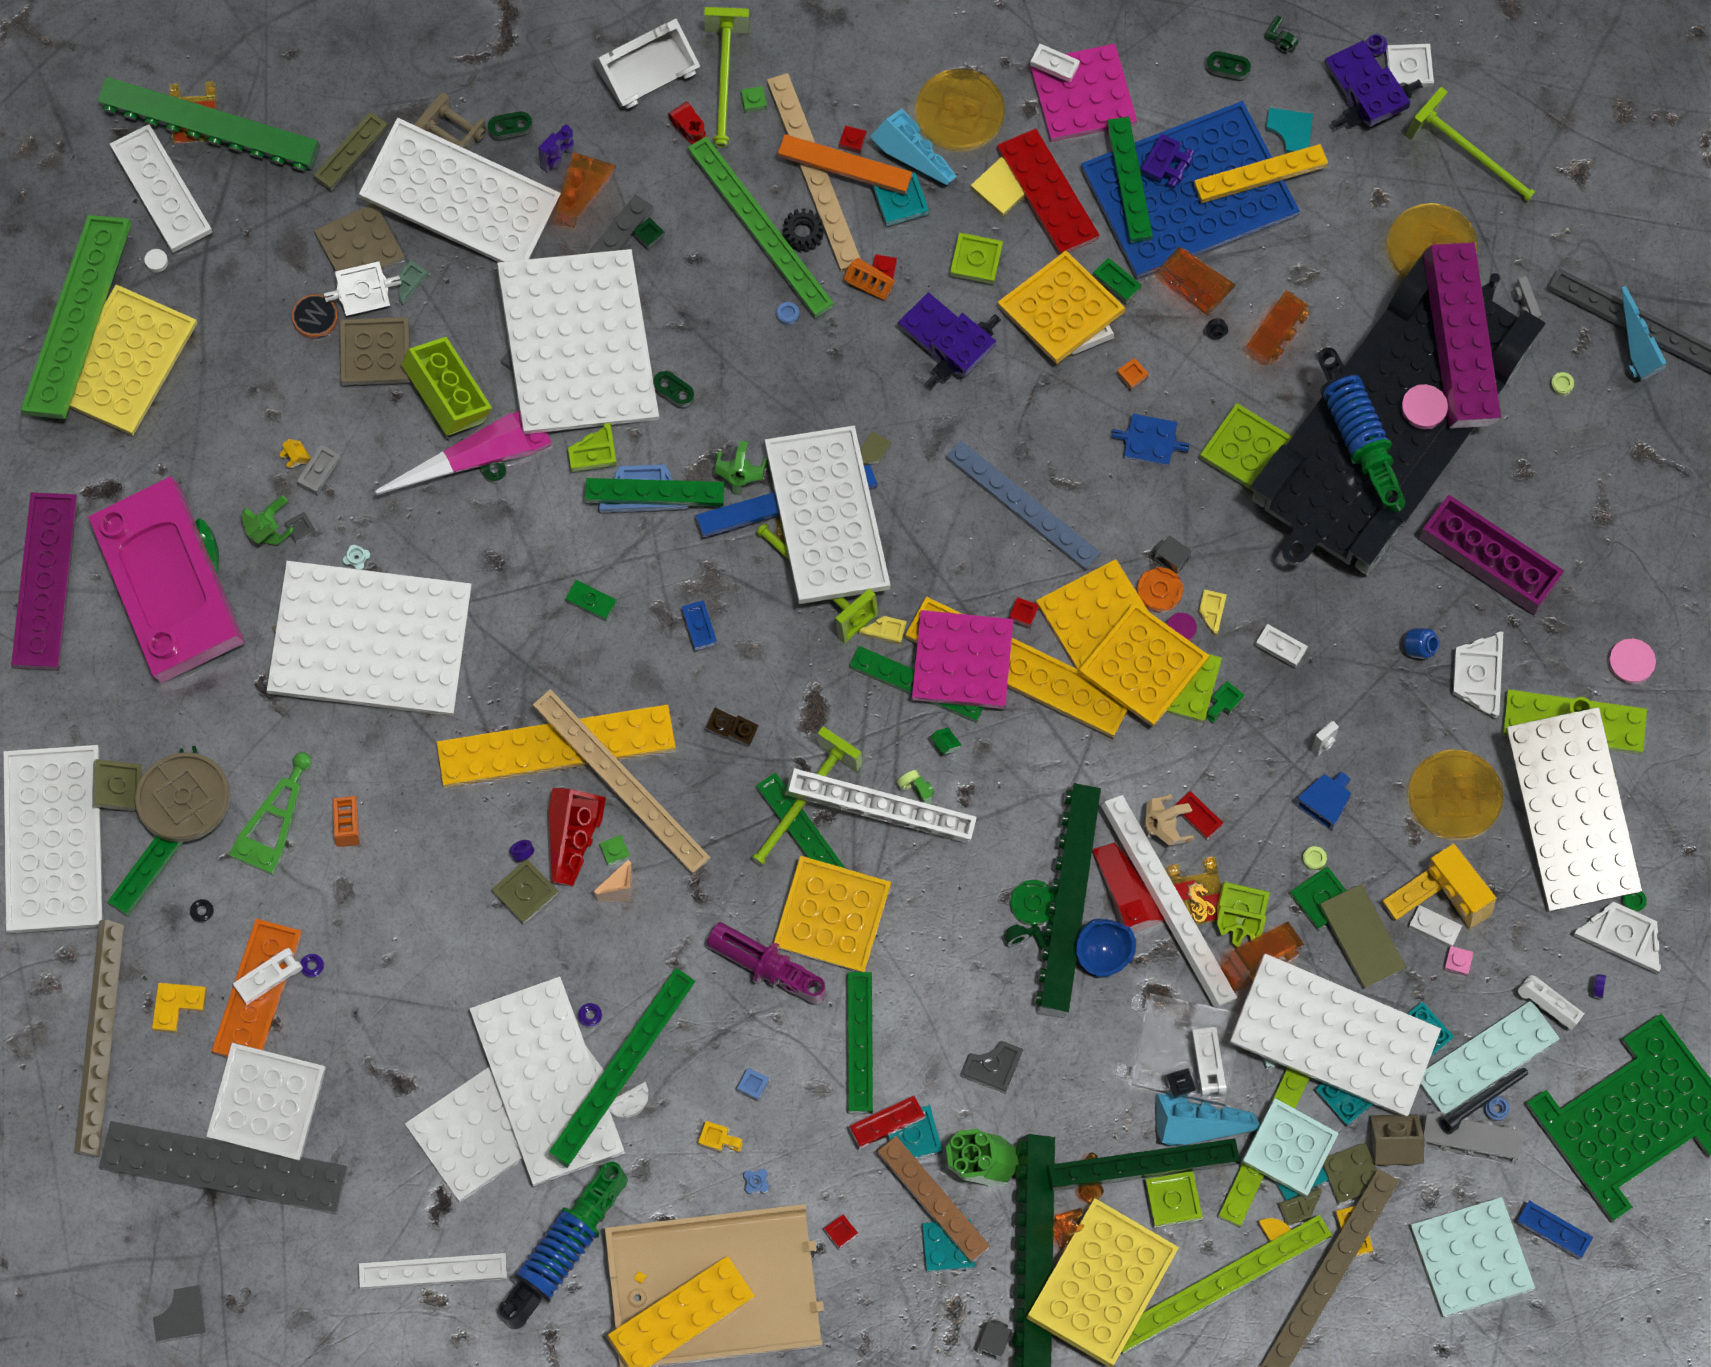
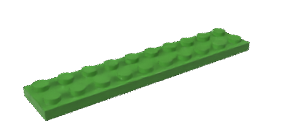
[21,215,132,419]

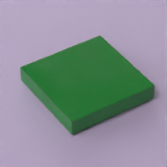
[1289,866,1347,931]

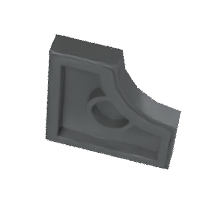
[961,1041,1023,1094]
[153,1285,206,1343]

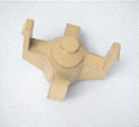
[1143,794,1194,846]

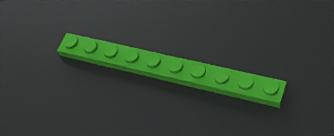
[688,136,834,318]

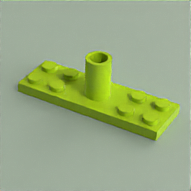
[1502,689,1647,755]

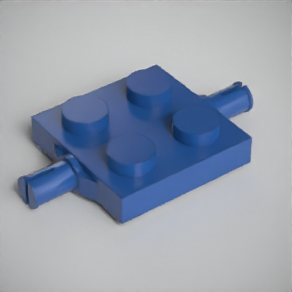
[1112,414,1190,467]

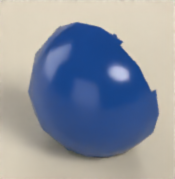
[1076,919,1136,977]

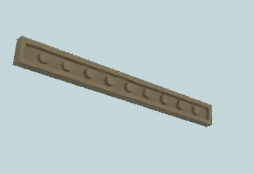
[74,919,124,1158]
[1261,1168,1400,1367]

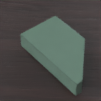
[397,260,429,306]

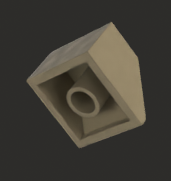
[1370,1114,1425,1166]

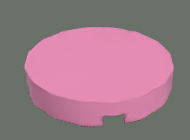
[1401,384,1448,429]
[1608,638,1656,684]

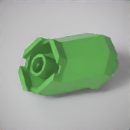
[946,1129,1019,1187]

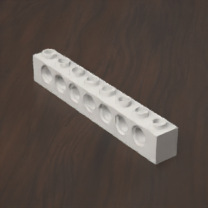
[785,768,977,843]

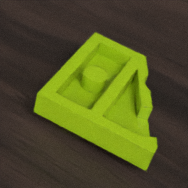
[568,423,617,472]

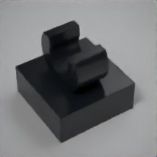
[1165,1068,1196,1099]

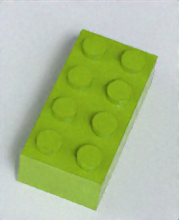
[401,337,492,436]

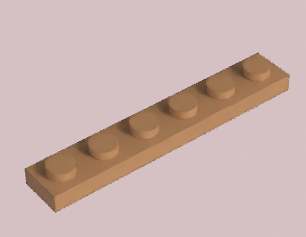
[878,1136,990,1263]

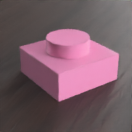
[1444,946,1474,977]

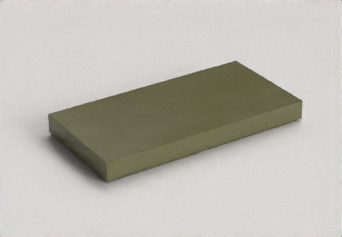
[1319,884,1406,989]

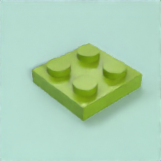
[950,232,1003,285]
[1145,1171,1203,1228]

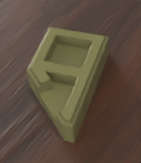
[860,431,892,465]
[1278,1189,1322,1227]

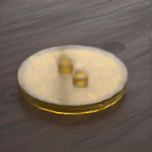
[916,69,1005,152]
[1387,203,1478,278]
[1409,750,1503,841]

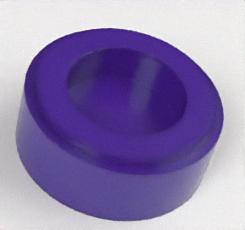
[509,840,534,861]
[1593,974,1606,999]

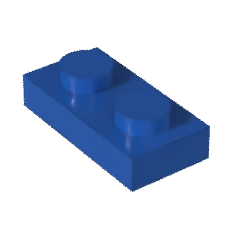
[682,600,717,651]

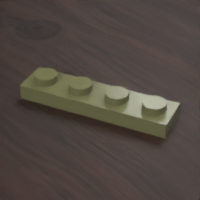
[313,112,388,191]

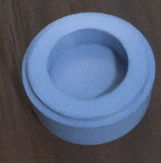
[777,302,799,326]

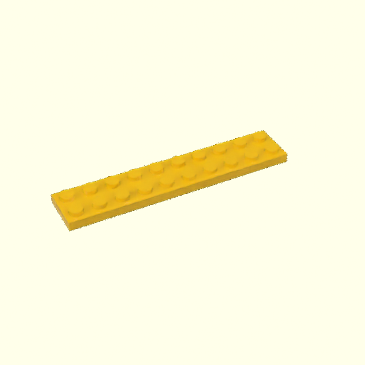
[905,596,1128,739]
[437,704,676,788]

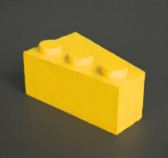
[1429,843,1497,930]

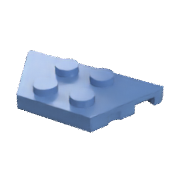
[599,464,688,513]

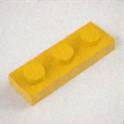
[1381,869,1442,921]

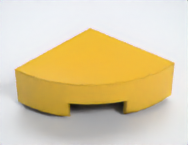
[1258,1218,1291,1242]

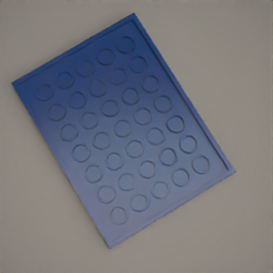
[1081,101,1300,279]

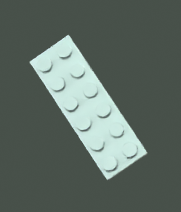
[1420,1000,1560,1114]

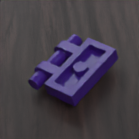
[538,125,574,173]
[1141,133,1195,189]

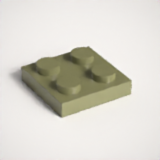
[92,759,142,812]
[491,859,559,925]
[1322,1143,1377,1205]

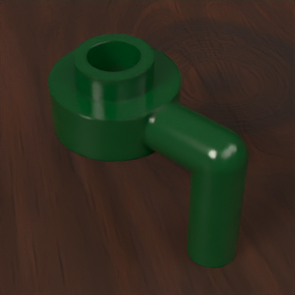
[1264,15,1299,53]
[1004,924,1047,951]

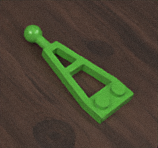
[229,752,312,876]

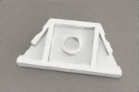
[1453,632,1503,719]
[1574,902,1661,974]

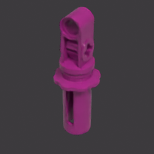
[706,922,826,1004]

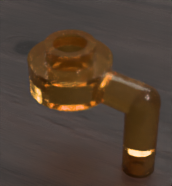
[1078,1152,1104,1203]

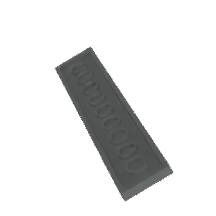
[99,1121,348,1215]

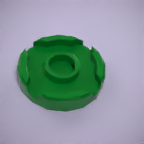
[1010,880,1054,927]

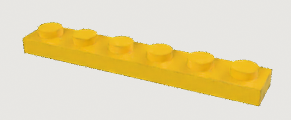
[1194,144,1328,203]

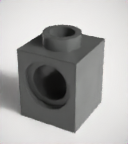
[1154,535,1192,575]
[977,1320,1011,1362]

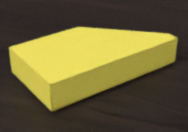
[1199,589,1227,636]
[859,616,907,645]

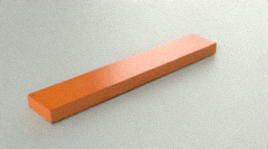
[778,134,913,195]

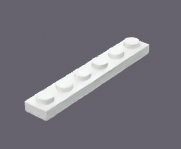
[359,1253,507,1290]

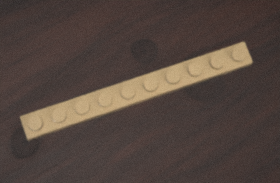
[767,73,861,273]
[533,689,710,875]

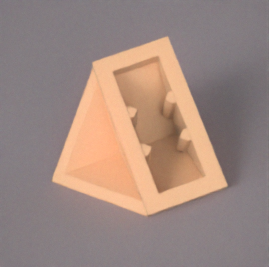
[594,860,632,902]

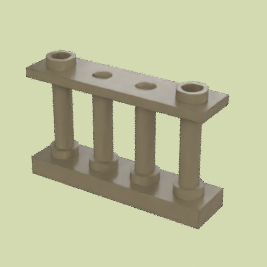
[414,92,486,150]

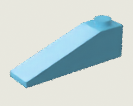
[870,108,957,185]
[1621,286,1667,381]
[1156,1094,1260,1146]

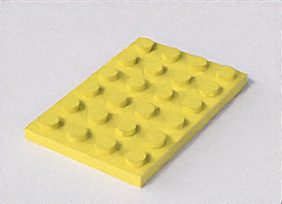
[69,285,197,436]
[1026,1198,1179,1367]

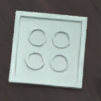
[1242,1098,1339,1197]

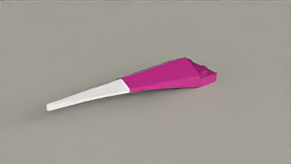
[375,411,552,495]

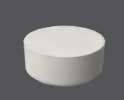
[144,249,168,273]

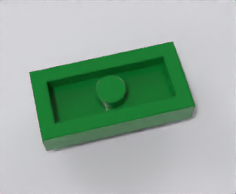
[1093,257,1142,304]

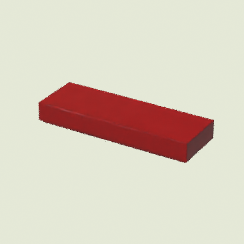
[849,1095,925,1149]

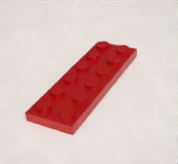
[996,128,1100,255]

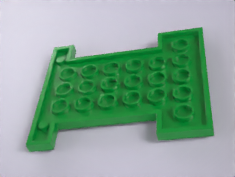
[1526,1013,1711,1222]

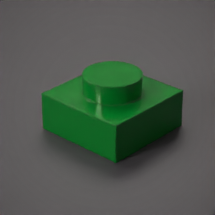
[930,728,962,755]

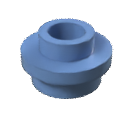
[1485,1097,1510,1121]

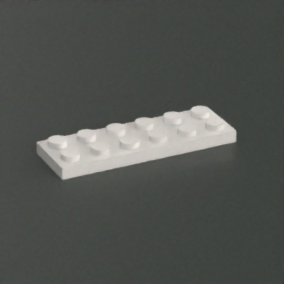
[110,124,212,253]

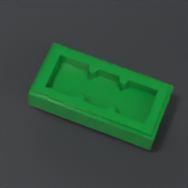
[565,580,617,621]

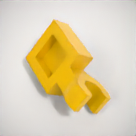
[698,1121,743,1152]

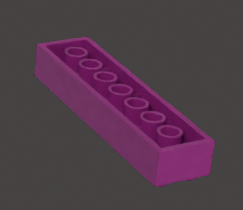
[1423,242,1501,428]

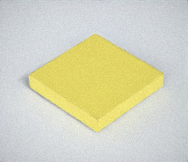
[970,157,1024,217]

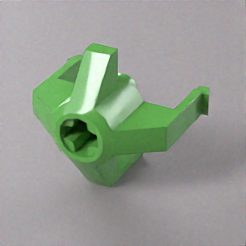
[715,441,768,494]
[241,495,294,545]

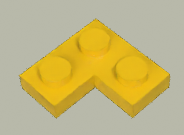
[152,983,207,1033]

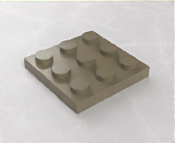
[314,204,405,272]
[340,317,410,386]

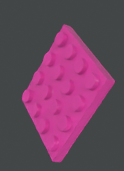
[1029,44,1137,142]
[912,610,1014,709]

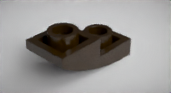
[704,708,759,747]

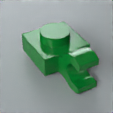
[1206,681,1245,723]

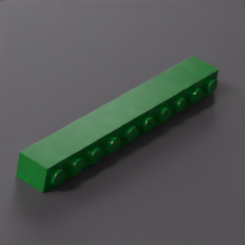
[98,76,321,171]

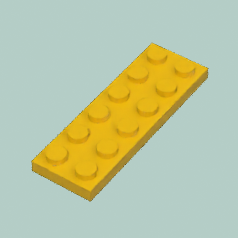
[606,1256,755,1367]

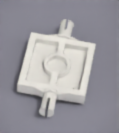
[324,262,401,316]

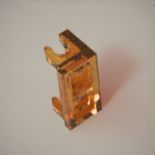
[1054,1208,1084,1249]

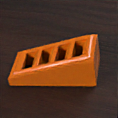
[843,258,895,300]
[333,796,360,847]

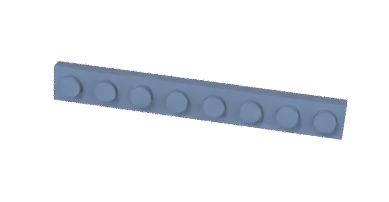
[946,440,1101,572]

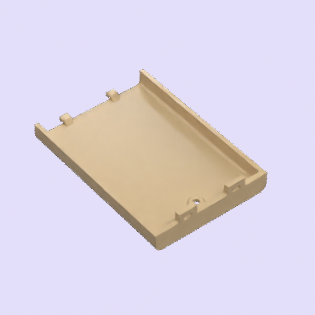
[605,1204,824,1367]

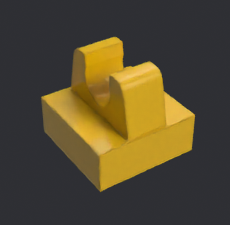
[280,439,311,468]

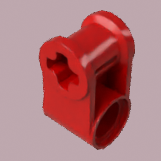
[668,101,706,145]

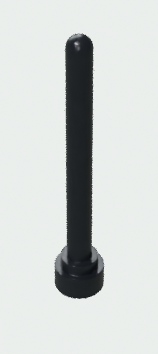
[1438,1068,1528,1134]

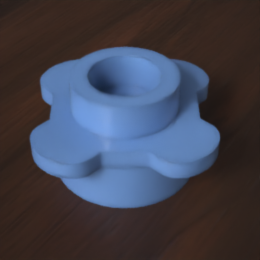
[744,1169,769,1194]

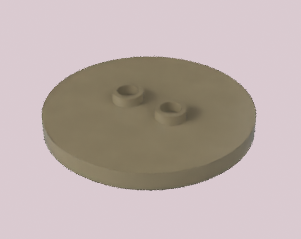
[135,752,231,842]

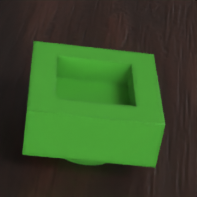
[741,86,767,113]
[913,776,934,804]
[599,835,630,867]

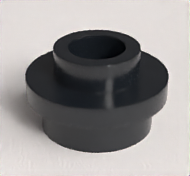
[1206,318,1228,339]
[190,899,214,923]

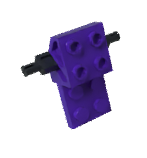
[1324,40,1423,129]
[898,292,1001,389]

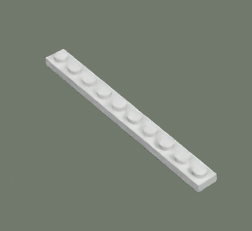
[1101,795,1237,1009]

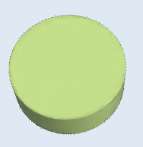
[1550,372,1574,396]
[897,770,921,791]
[1302,846,1327,871]

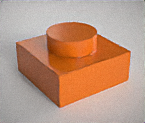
[1117,358,1149,390]

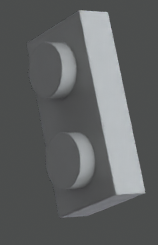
[1514,276,1542,319]
[297,445,341,495]

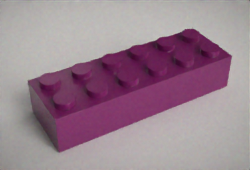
[1420,495,1564,615]

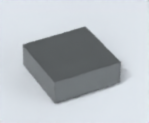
[284,512,316,544]

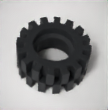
[783,208,823,253]

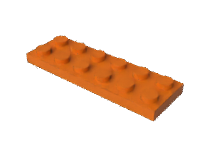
[212,918,302,1058]

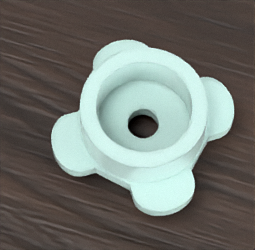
[343,545,370,570]

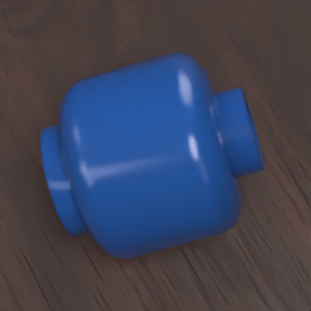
[1404,628,1439,659]

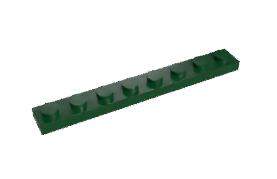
[1047,1139,1241,1191]

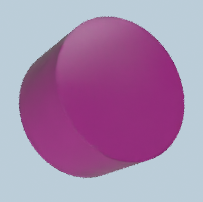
[1167,613,1197,642]

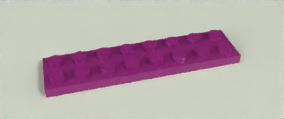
[11,492,78,670]

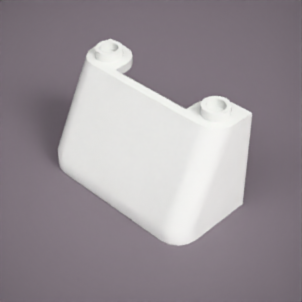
[593,19,700,109]

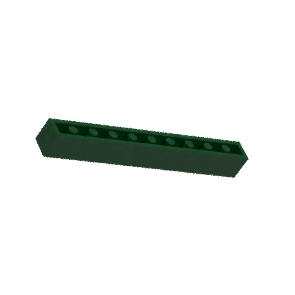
[1034,783,1101,1018]
[1012,1134,1055,1367]

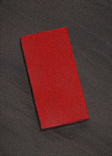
[1174,791,1224,841]

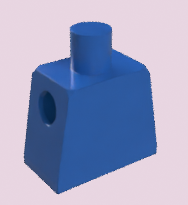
[1296,772,1351,832]

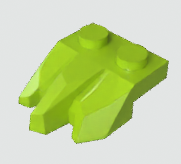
[1217,881,1270,948]

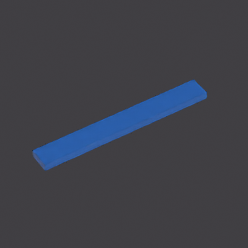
[696,464,878,538]

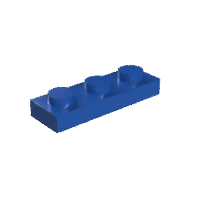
[1516,1200,1593,1260]

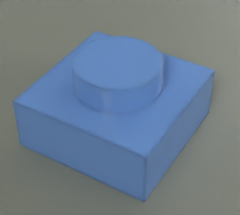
[737,1068,770,1101]

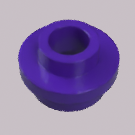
[1366,34,1388,55]
[300,954,324,978]
[578,1003,602,1027]

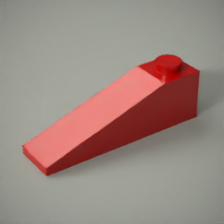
[549,788,606,886]
[1092,842,1166,933]

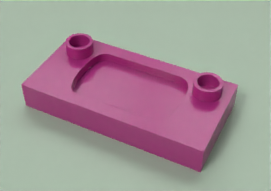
[88,476,245,683]

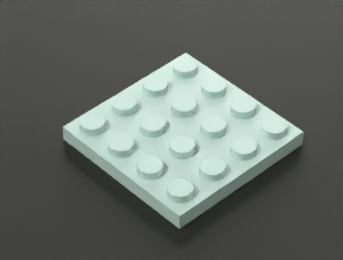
[1410,1197,1535,1318]

